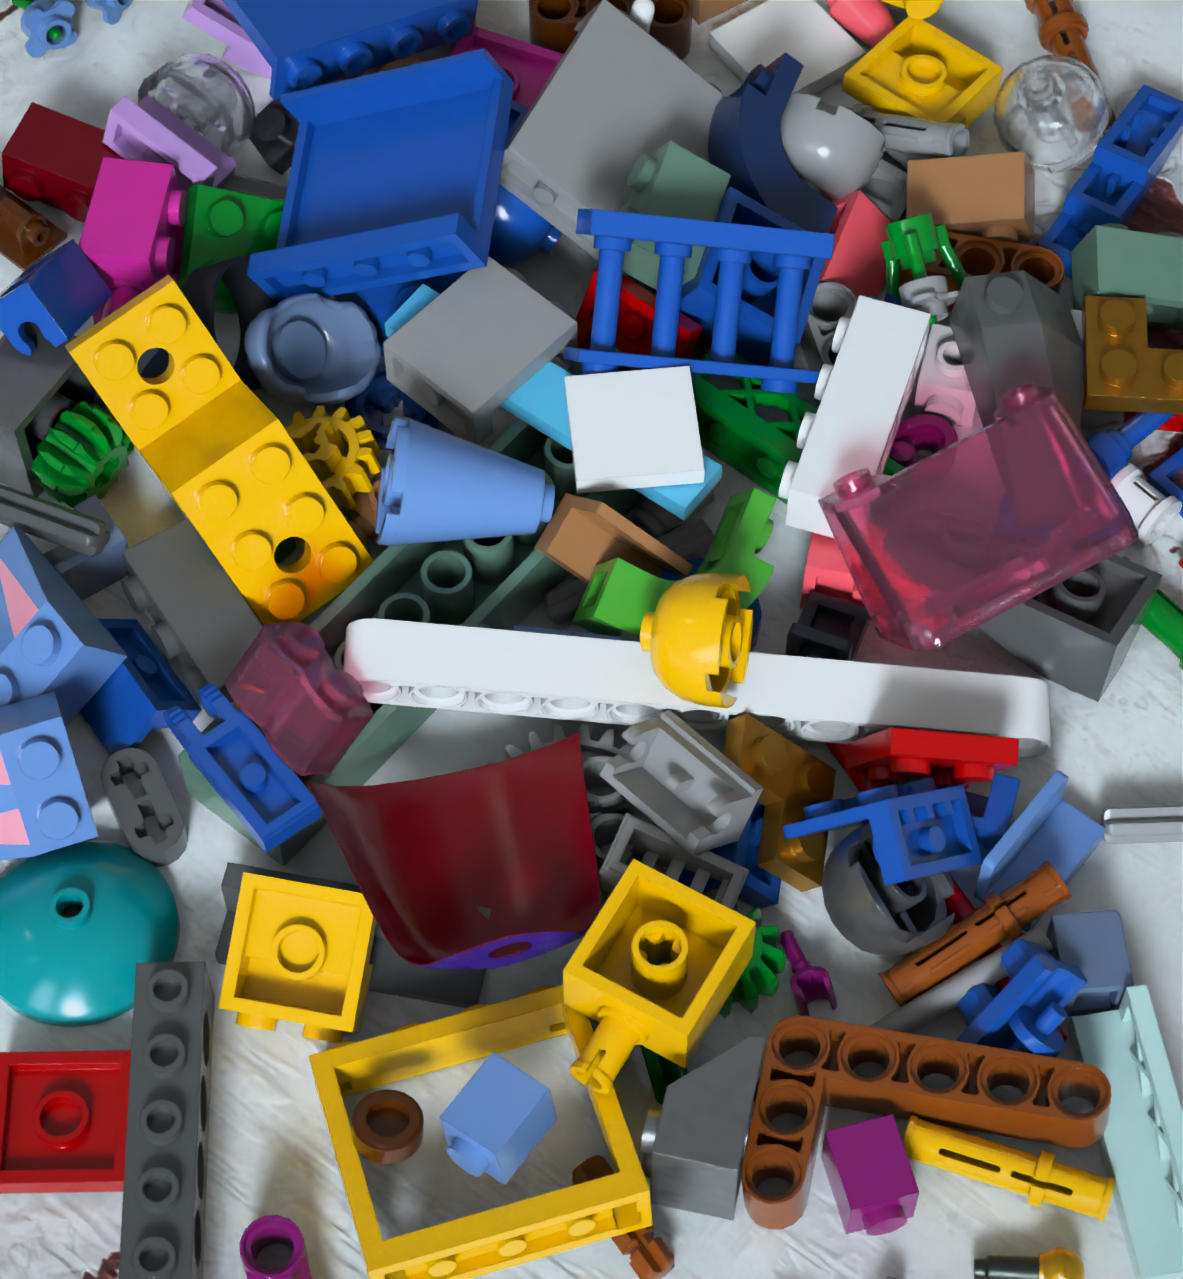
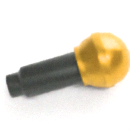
[974,1247,1085,1279]

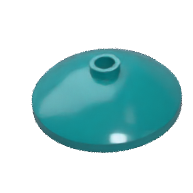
[0,839,180,1027]

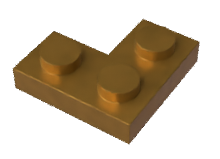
[1082,295,1183,414]
[723,714,836,892]

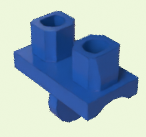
[956,939,1088,1058]

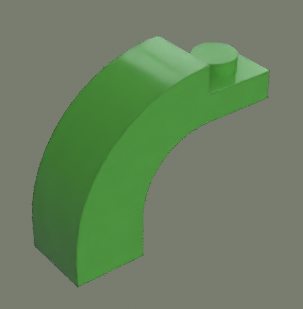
[572,487,776,642]

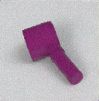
[780,930,838,1016]

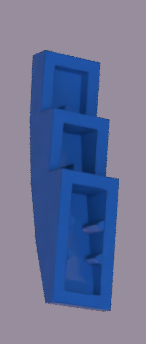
[1037,84,1183,279]

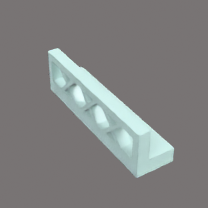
[1068,984,1183,1279]

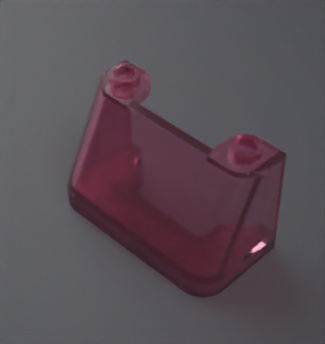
[818,382,1139,651]

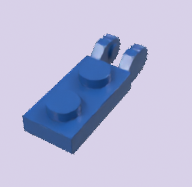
[163,682,322,853]

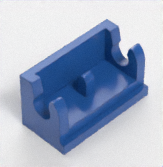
[0,239,113,356]

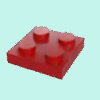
[845,727,1019,789]
[0,1050,131,1194]

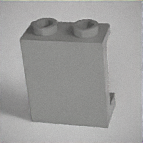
[383,256,578,445]

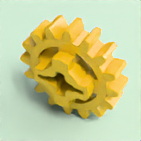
[283,406,381,510]

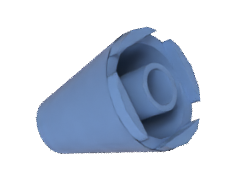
[376,416,555,546]

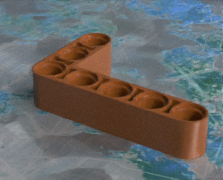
[742,1016,1111,1229]

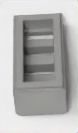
[599,813,749,910]

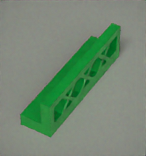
[691,352,914,526]

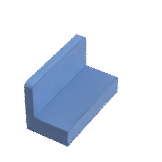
[974,769,1106,932]

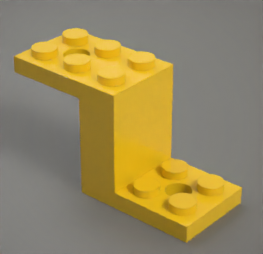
[65,275,374,639]

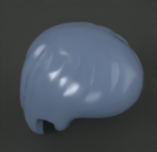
[244,293,381,407]

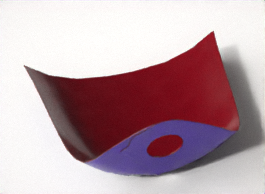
[307,733,601,970]

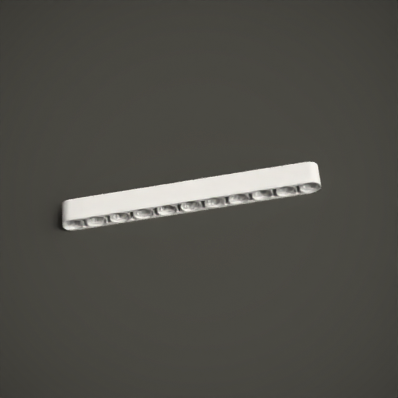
[342,618,1051,759]

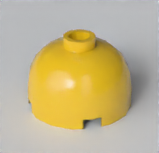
[640,572,753,708]

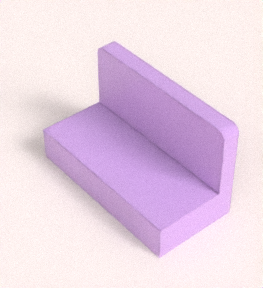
[103,96,237,203]

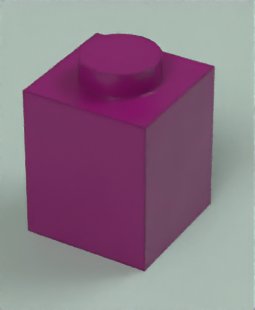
[821,1114,919,1236]

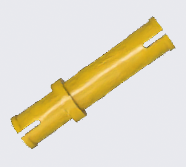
[903,1115,1116,1222]

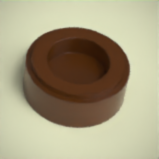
[352,1090,424,1164]

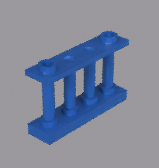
[564,209,835,394]

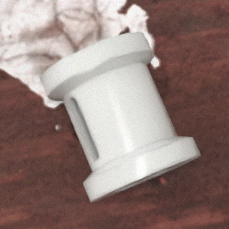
[1099,464,1182,545]

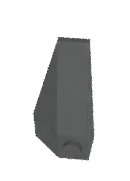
[949,270,1084,527]
[879,507,1163,702]

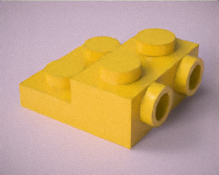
[841,16,1004,129]
[218,872,377,1043]

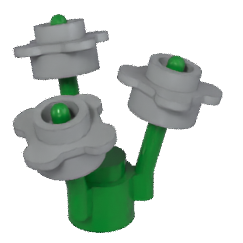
[880,212,968,325]

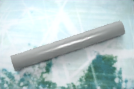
[870,925,1053,1033]

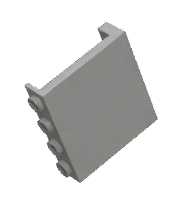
[499,0,727,296]

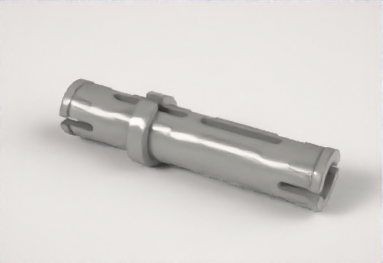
[816,102,970,158]

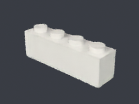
[778,295,931,545]

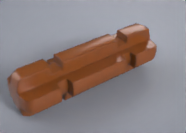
[572,1155,675,1279]

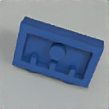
[782,777,982,886]

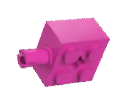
[78,157,187,324]

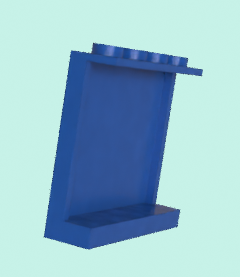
[222,0,478,101]
[247,48,515,304]

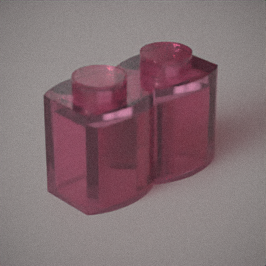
[225,622,374,776]

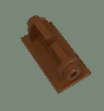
[0,185,67,271]

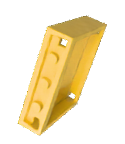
[309,985,652,1279]

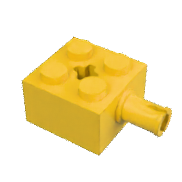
[563,858,756,1094]

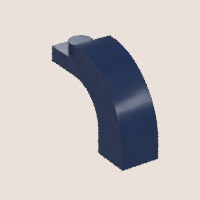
[708,52,838,233]

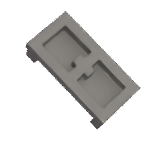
[599,710,763,856]

